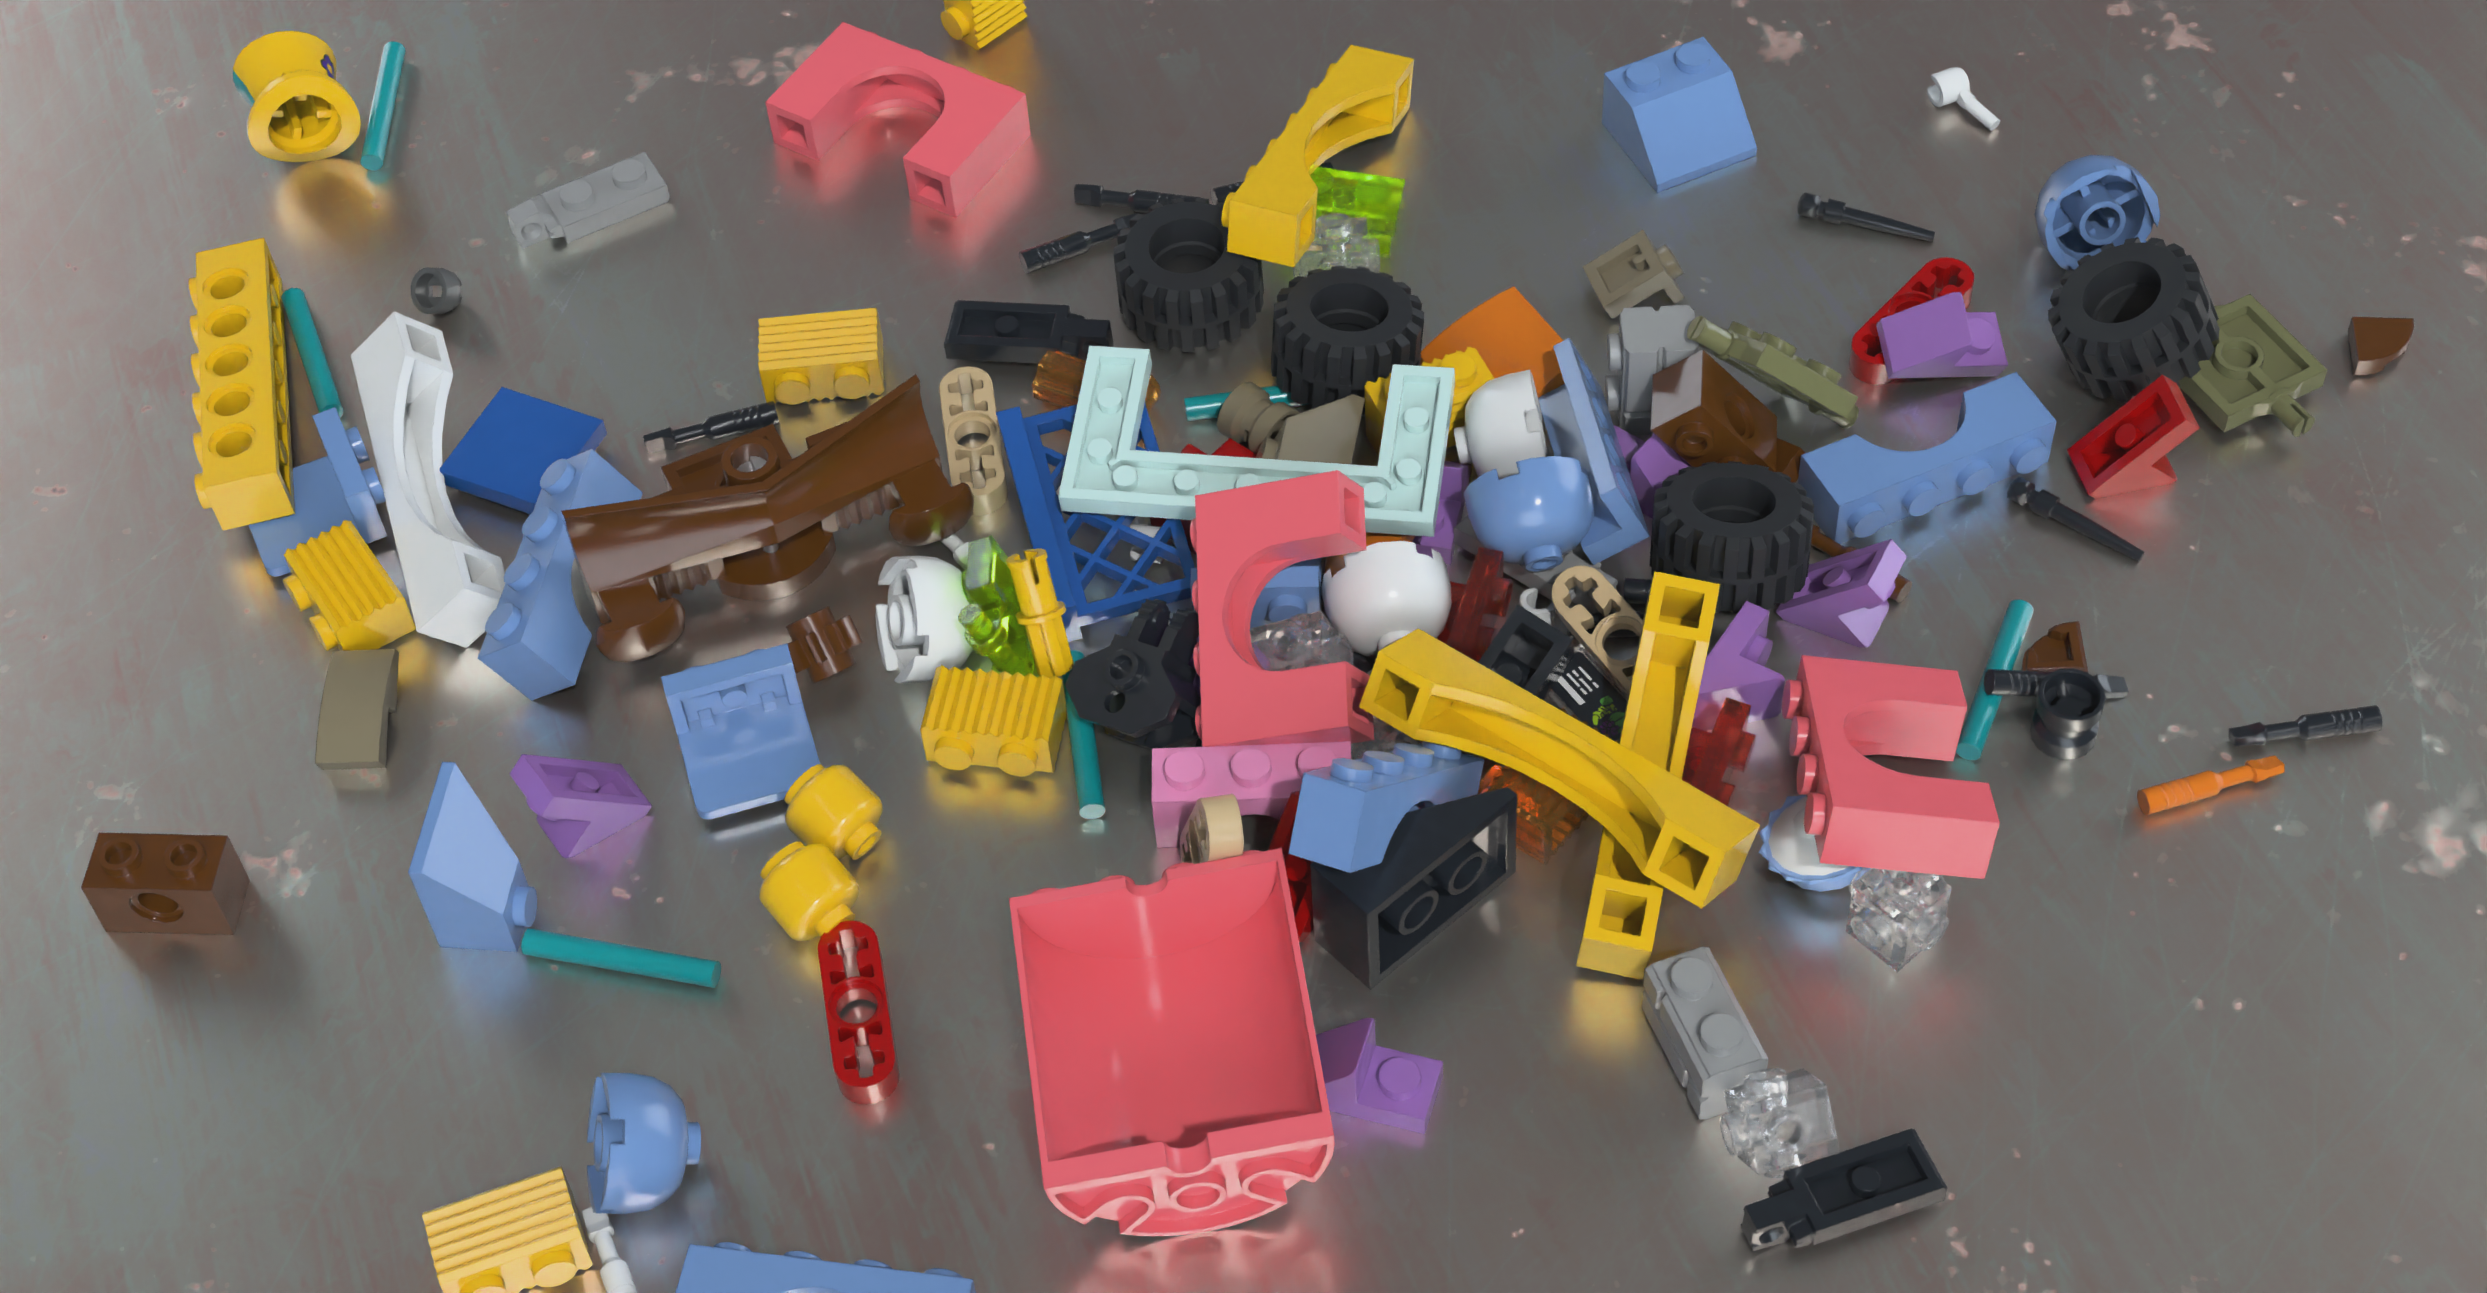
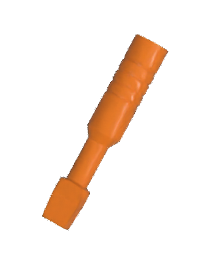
[2137,755,2285,815]

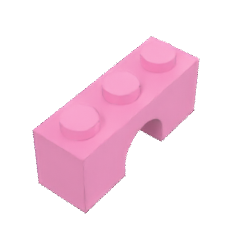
[1151,741,1351,848]

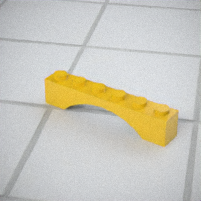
[1221,45,1414,268]
[1576,571,1720,980]
[1359,628,1760,909]

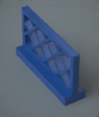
[996,403,1195,642]

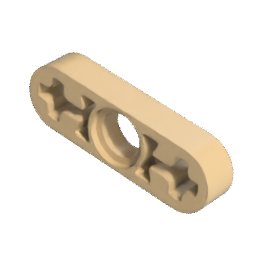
[939,366,1008,516]
[1552,565,1643,698]
[1180,794,1244,864]

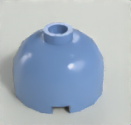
[2034,155,2161,270]
[1464,456,1594,572]
[587,1073,701,1214]

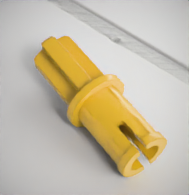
[1006,548,1074,678]

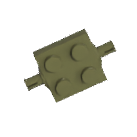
[2178,294,2327,437]
[1687,316,1859,429]

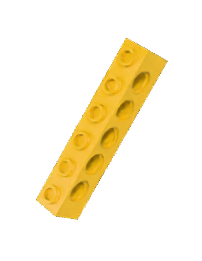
[188,237,295,531]

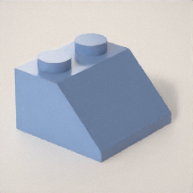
[1602,37,1757,193]

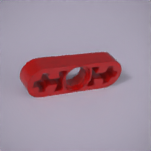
[1849,257,1974,385]
[818,921,900,1105]

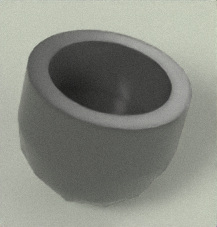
[411,267,462,314]

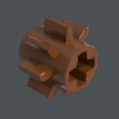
[786,606,863,684]

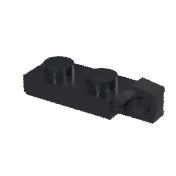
[944,300,1114,365]
[1741,1128,1948,1251]

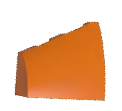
[1420,286,1565,398]

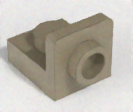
[1583,230,1685,319]

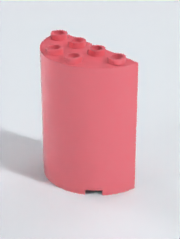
[1009,848,1335,1236]

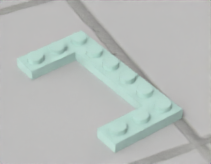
[1058,345,1455,537]

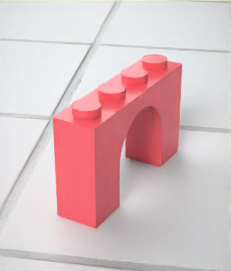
[765,22,1031,218]
[1190,470,1374,747]
[1782,655,2000,879]

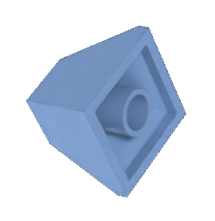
[408,762,537,952]

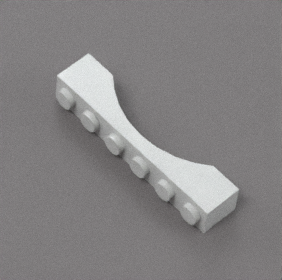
[351,311,506,648]

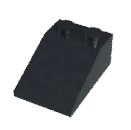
[1310,787,1517,990]

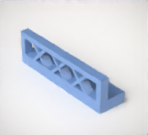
[1538,338,1650,565]

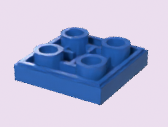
[440,387,607,514]

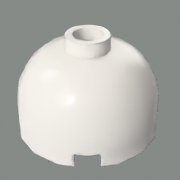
[1454,370,1550,480]
[1321,541,1452,659]
[875,555,987,684]

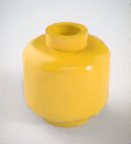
[784,764,883,860]
[759,841,859,941]

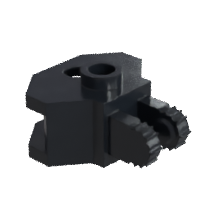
[1065,599,1201,750]

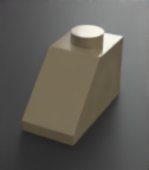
[1256,394,1365,464]

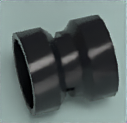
[2030,668,2106,760]

